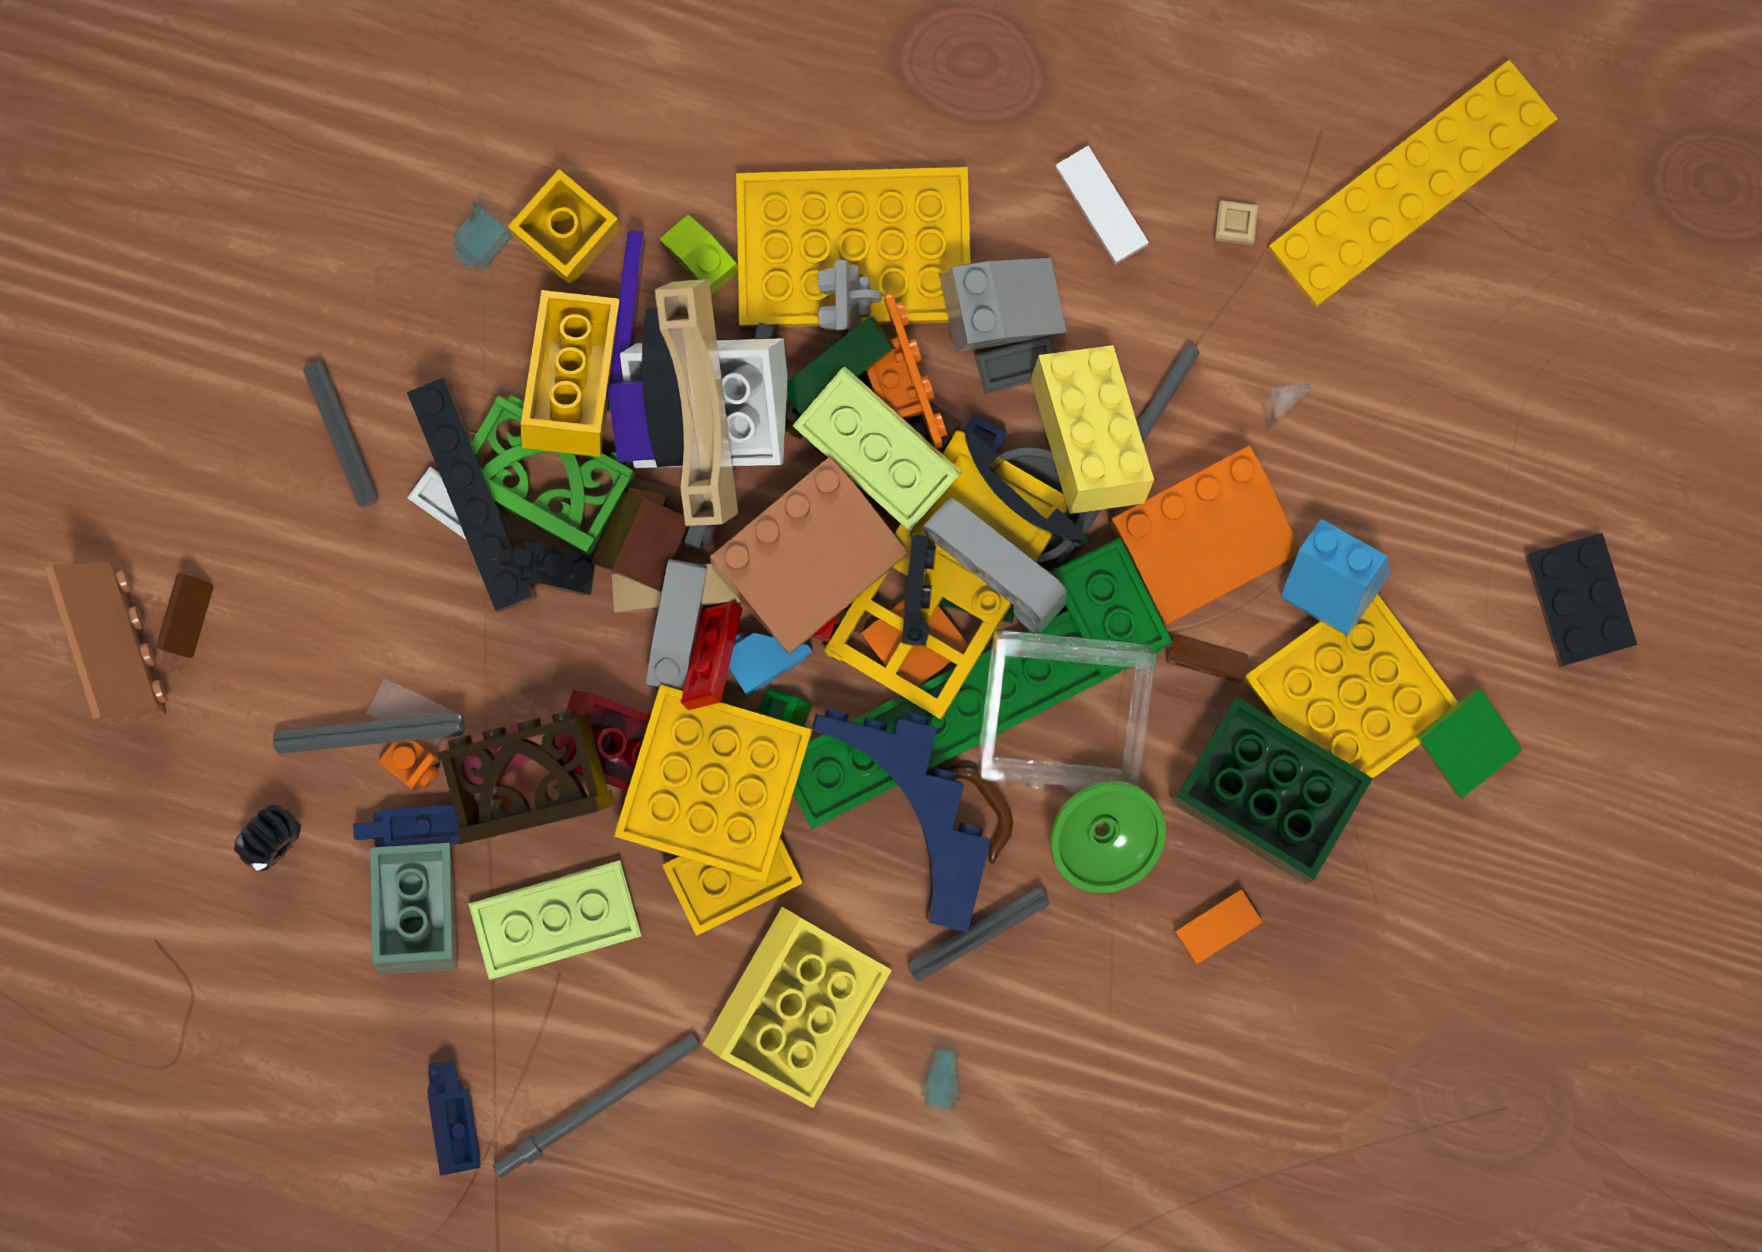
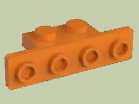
[866,294,947,449]

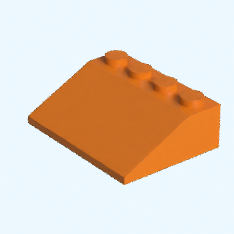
[1109,445,1300,626]

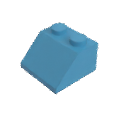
[1281,519,1391,637]

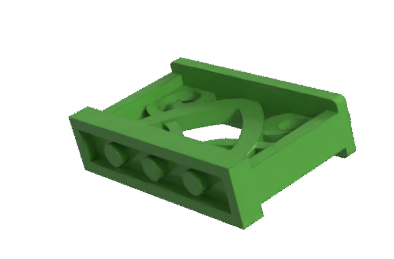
[472,395,636,555]

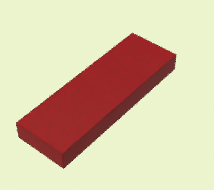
[680,601,743,710]

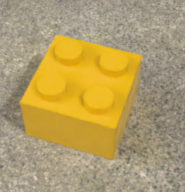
[508,169,621,286]

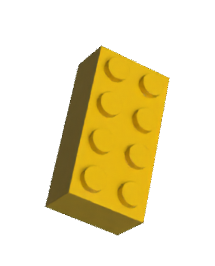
[521,290,619,457]

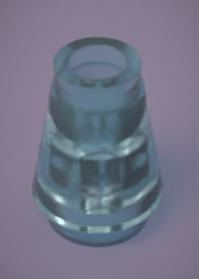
[921,1049,960,1109]

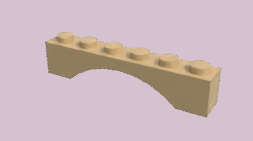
[655,279,738,526]

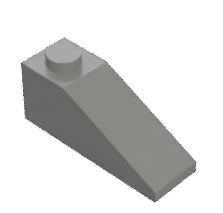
[646,559,708,691]

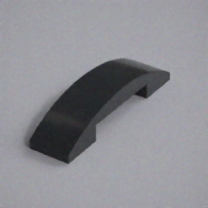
[642,309,684,467]
[965,430,1091,545]

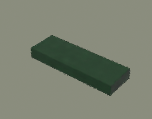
[787,316,896,415]

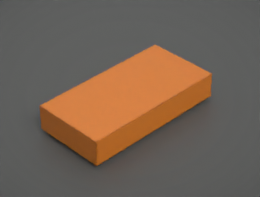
[1174,889,1263,965]

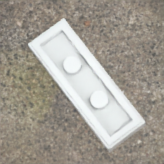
[1055,146,1149,265]

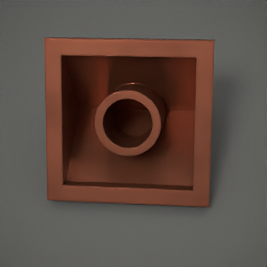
[591,492,690,592]

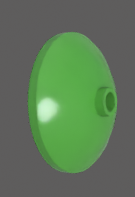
[1050,781,1166,893]

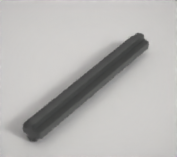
[273,712,465,754]

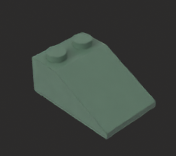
[370,843,458,975]

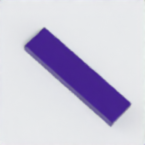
[610,230,646,383]

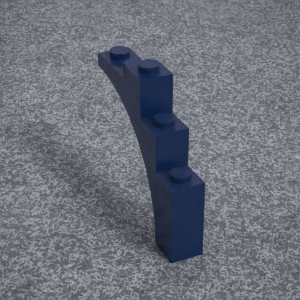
[812,708,991,932]

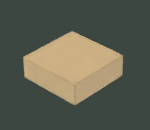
[1214,200,1258,246]

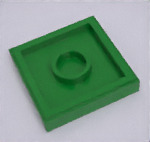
[1416,688,1522,798]

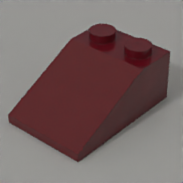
[555,689,651,791]

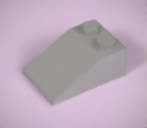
[940,258,1067,353]

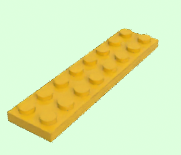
[1268,60,1558,308]

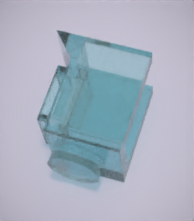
[452,202,512,272]

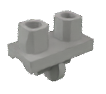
[818,260,882,335]

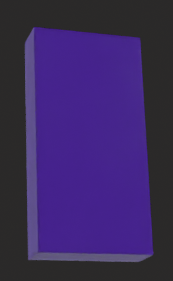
[608,380,654,462]

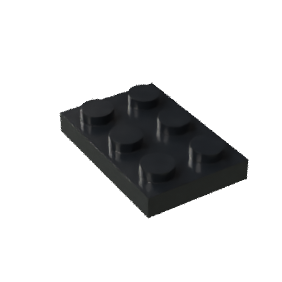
[1525,533,1638,667]

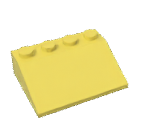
[703,907,892,1108]

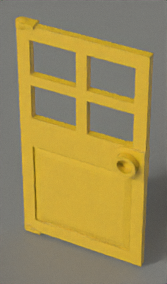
[823,430,1068,720]

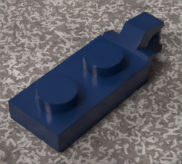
[353,805,460,847]
[427,1061,481,1175]

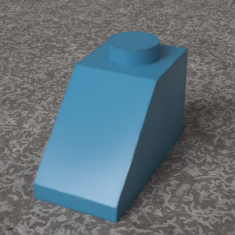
[729,632,813,697]

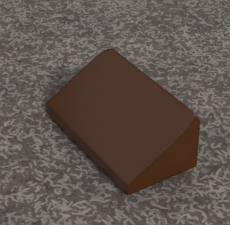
[156,573,213,658]
[1166,634,1248,683]

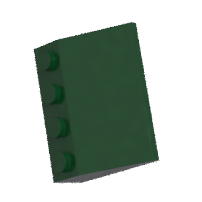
[1171,696,1373,884]

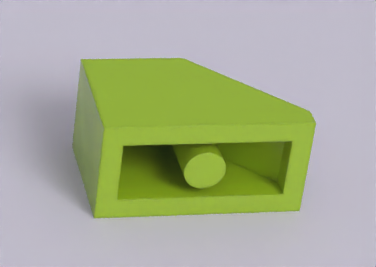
[659,214,738,296]

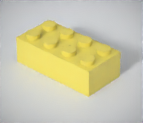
[1030,345,1154,514]

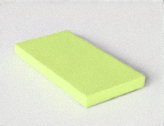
[793,367,962,531]
[468,860,642,980]

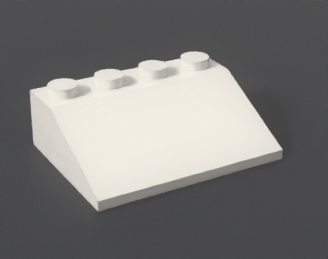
[620,338,788,468]

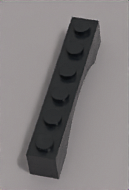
[407,378,537,612]

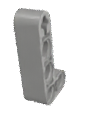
[922,498,1067,635]

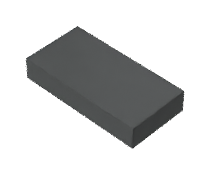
[975,336,1055,395]

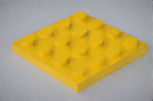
[1245,593,1458,778]
[614,684,812,882]

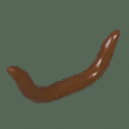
[929,765,1014,864]

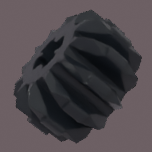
[234,804,301,872]

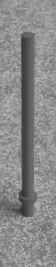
[1053,345,1200,566]

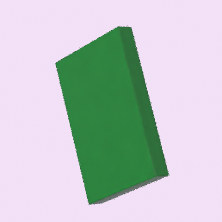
[1049,538,1173,678]

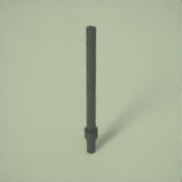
[492,1033,701,1178]

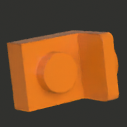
[378,740,441,791]

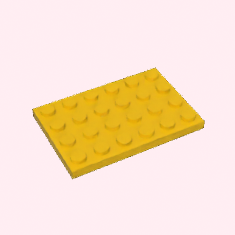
[736,167,971,328]

